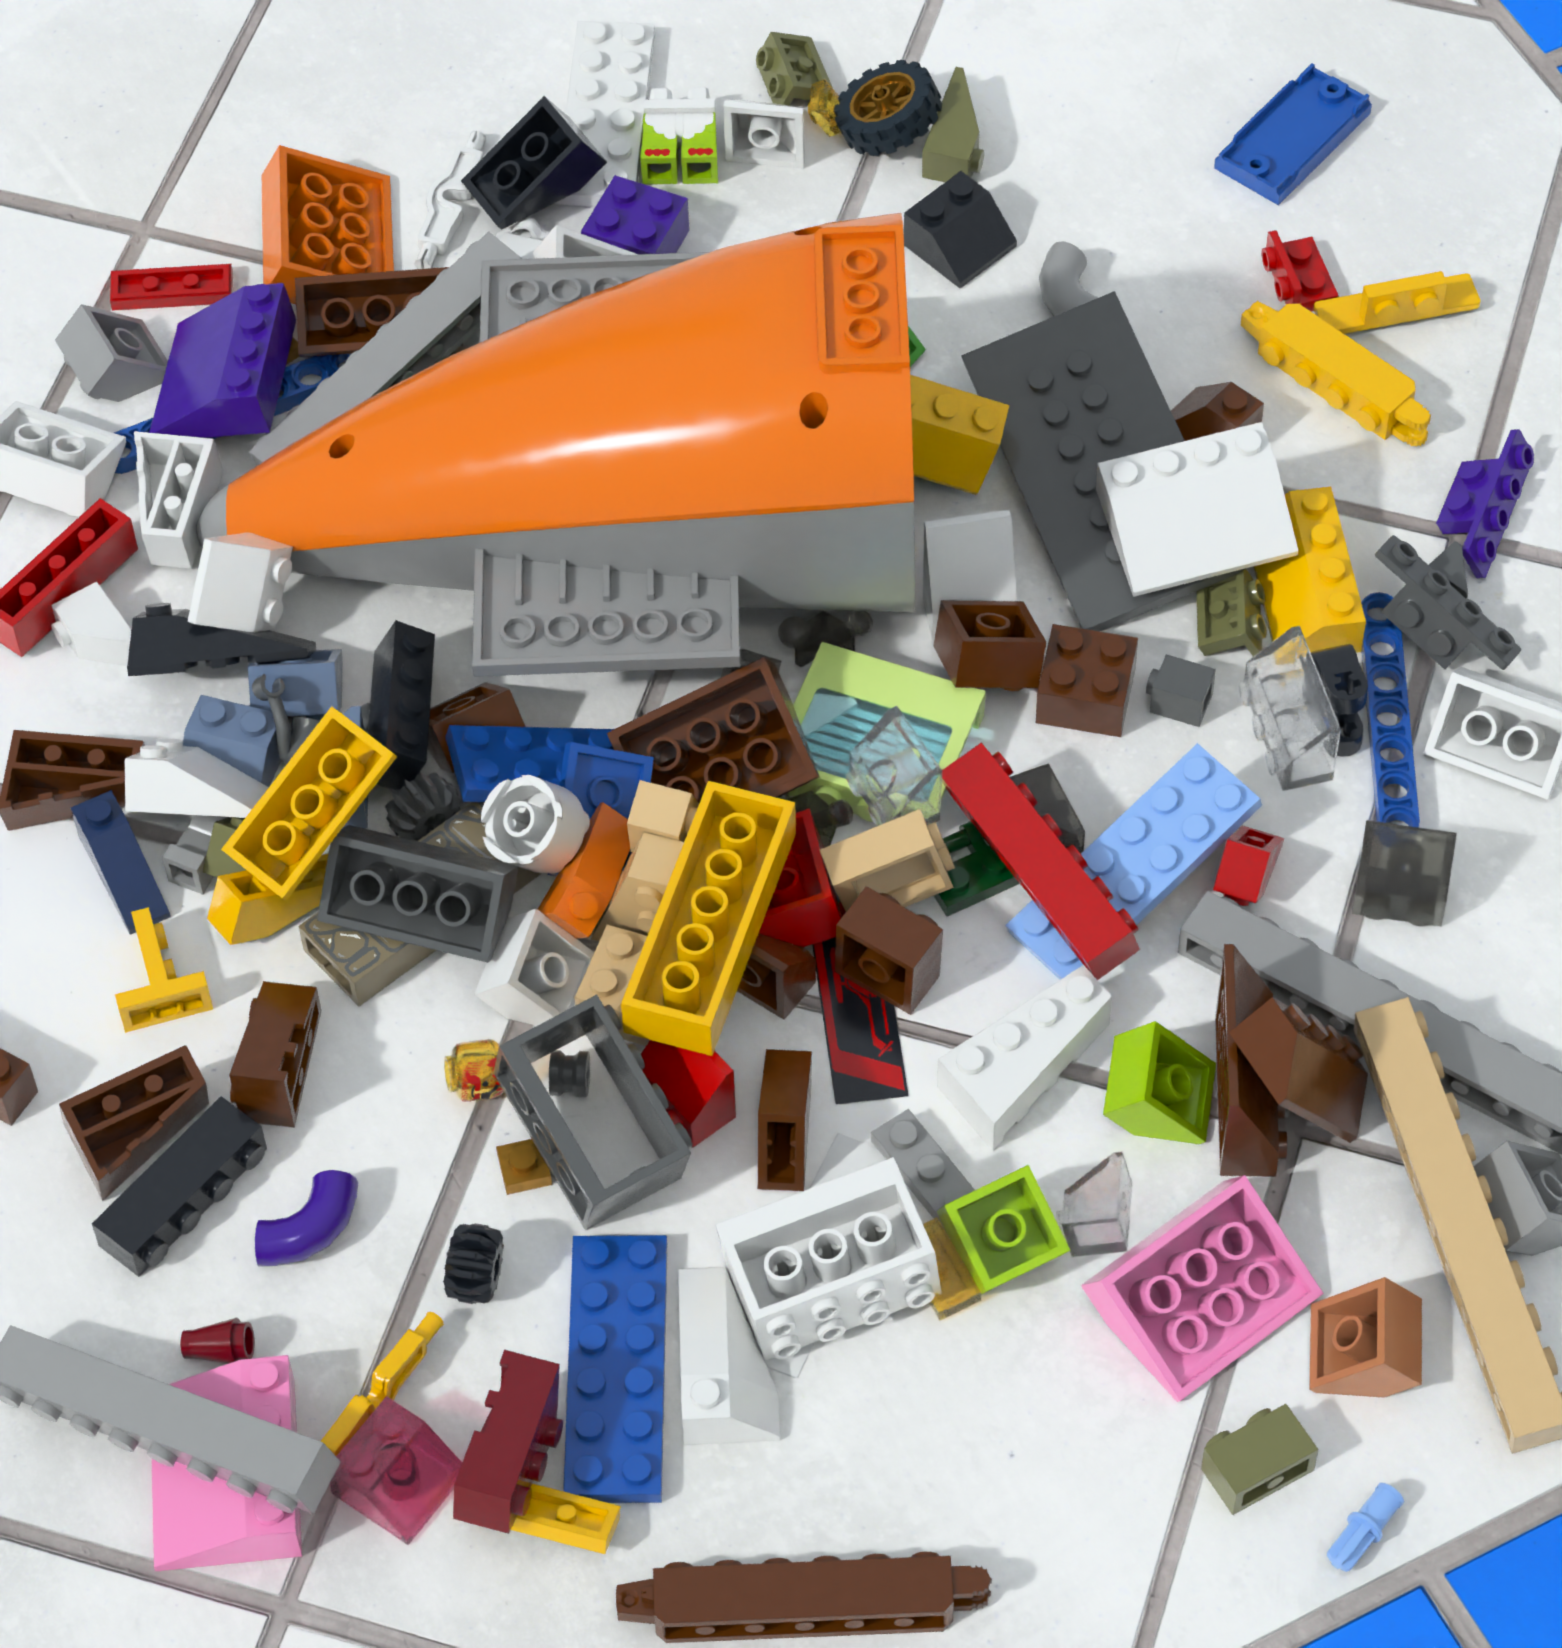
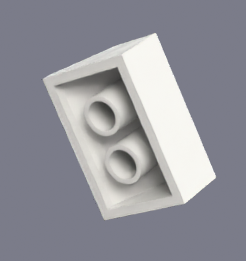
[0,401,126,517]
[1423,667,1562,799]

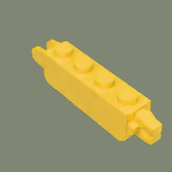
[1240,301,1431,447]

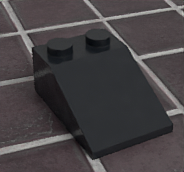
[461,96,607,230]

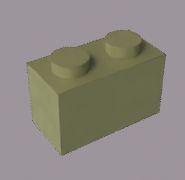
[1201,1404,1319,1515]

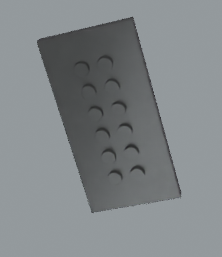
[961,291,1243,631]

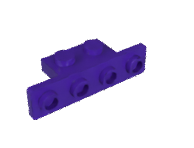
[1436,429,1534,579]

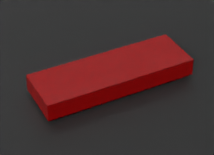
[110,263,233,311]

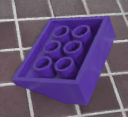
[149,283,297,438]

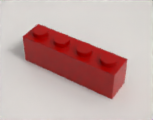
[0,498,138,657]

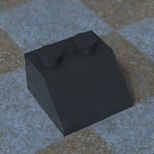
[904,171,1017,288]

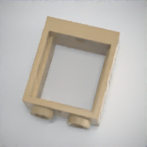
[820,809,955,912]

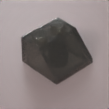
[1352,820,1457,927]

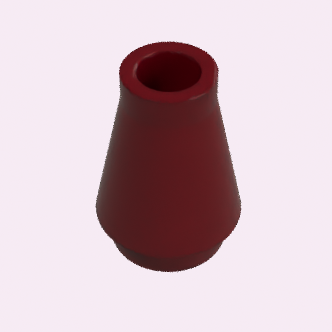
[180,1318,255,1364]

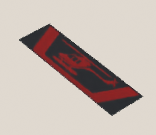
[812,893,909,1104]

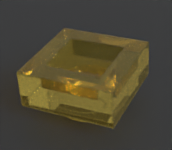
[808,79,841,137]

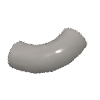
[1039,241,1099,316]

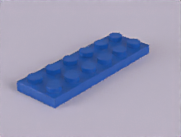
[564,1235,668,1503]

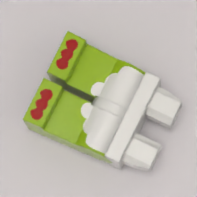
[640,87,718,185]

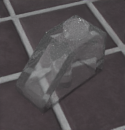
[1056,1151,1133,1257]

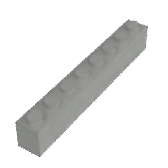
[249,232,522,465]
[0,1325,341,1514]

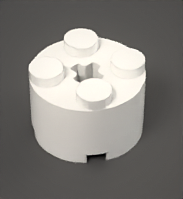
[481,775,590,874]

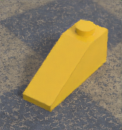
[207,853,329,945]

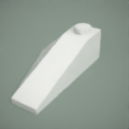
[678,1267,780,1445]

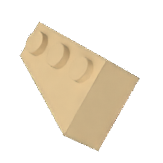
[627,780,699,852]
[591,832,684,941]

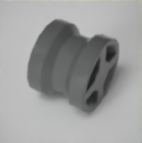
[549,1050,590,1097]

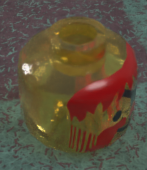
[444,1039,504,1102]

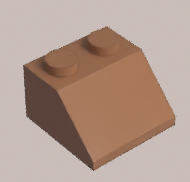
[1309,1277,1422,1398]

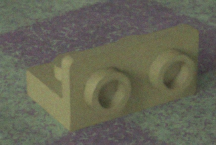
[756,32,834,106]
[1196,568,1267,657]

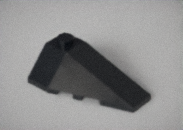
[127,603,316,676]

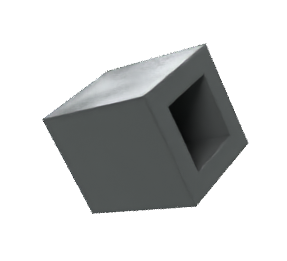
[1146,654,1216,727]

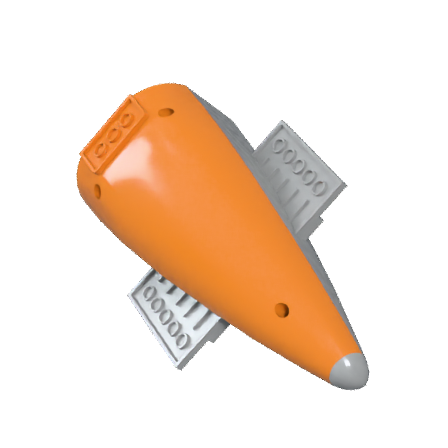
[196,213,915,677]

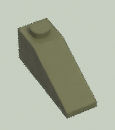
[922,66,984,182]

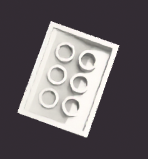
[1096,422,1298,597]

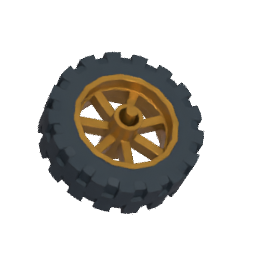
[834,60,942,156]

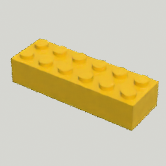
[621,781,796,1056]

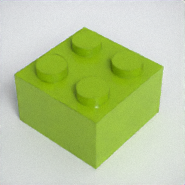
[936,1164,1071,1296]

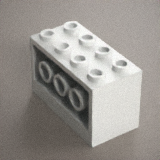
[715,1157,942,1361]

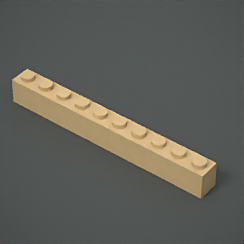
[1354,997,1562,1454]

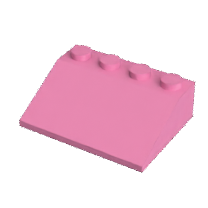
[1081,1175,1324,1402]
[152,1355,302,1572]

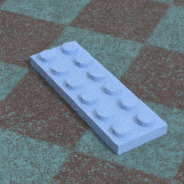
[1005,743,1262,980]

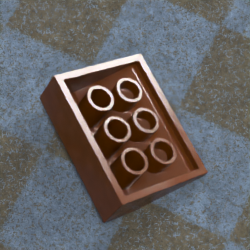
[607,657,820,803]
[1215,944,1287,1177]

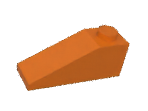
[537,802,630,939]

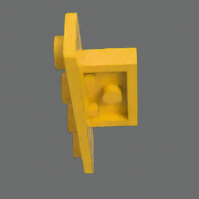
[1314,271,1481,334]

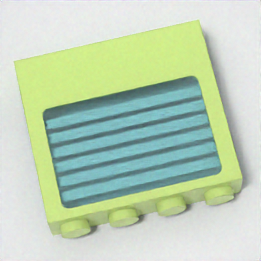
[784,642,986,825]

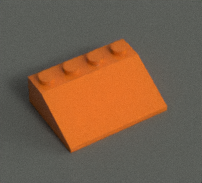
[261,145,394,304]

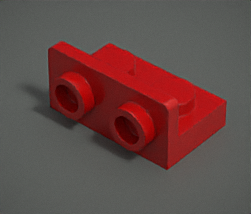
[1261,230,1339,312]

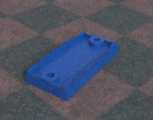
[1214,63,1372,205]

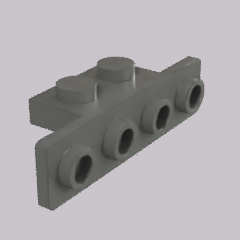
[1375,535,1521,670]

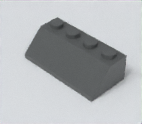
[317,825,519,963]

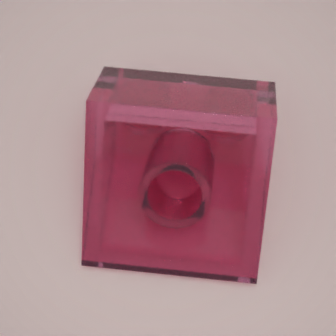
[330,1396,462,1545]

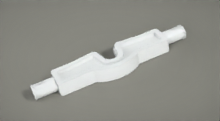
[414,130,486,269]

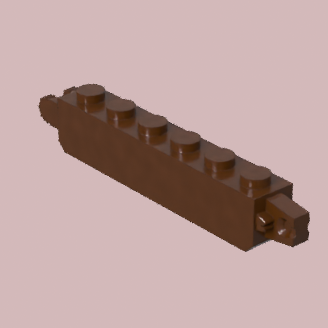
[616,1552,992,1643]

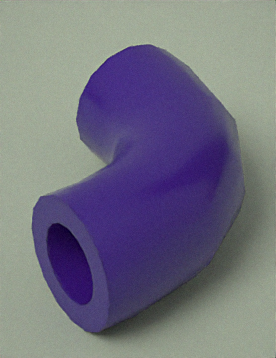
[255,1170,358,1267]

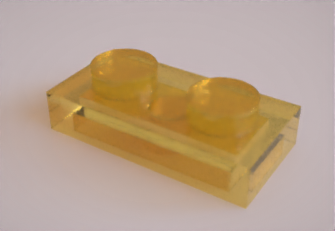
[923,1217,981,1321]

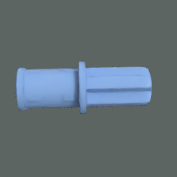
[1327,1483,1404,1572]

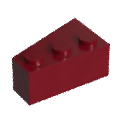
[453,1349,563,1534]

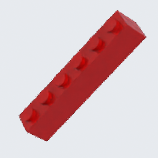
[938,742,1140,980]

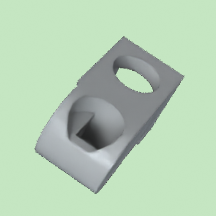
[162,815,227,895]

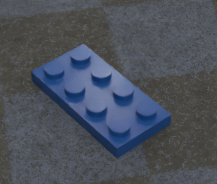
[445,725,614,802]

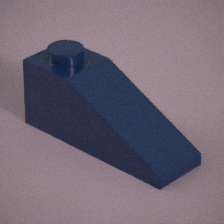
[71,790,171,935]

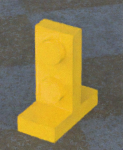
[115,907,213,1033]

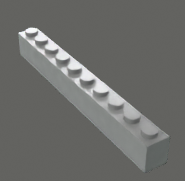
[1178,890,1562,1155]

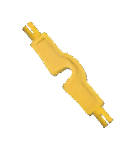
[321,1311,444,1464]

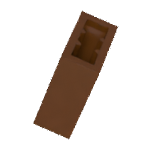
[757,1049,812,1191]

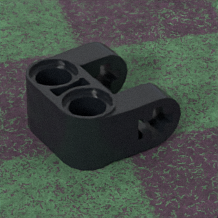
[1303,644,1368,757]

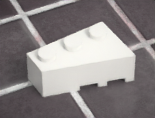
[134,431,223,569]

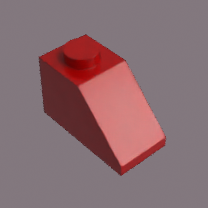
[1213,825,1284,906]

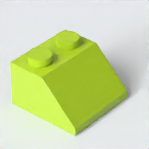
[1103,1021,1216,1144]

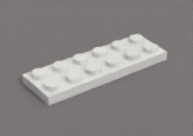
[556,21,655,206]

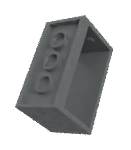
[493,995,692,1230]

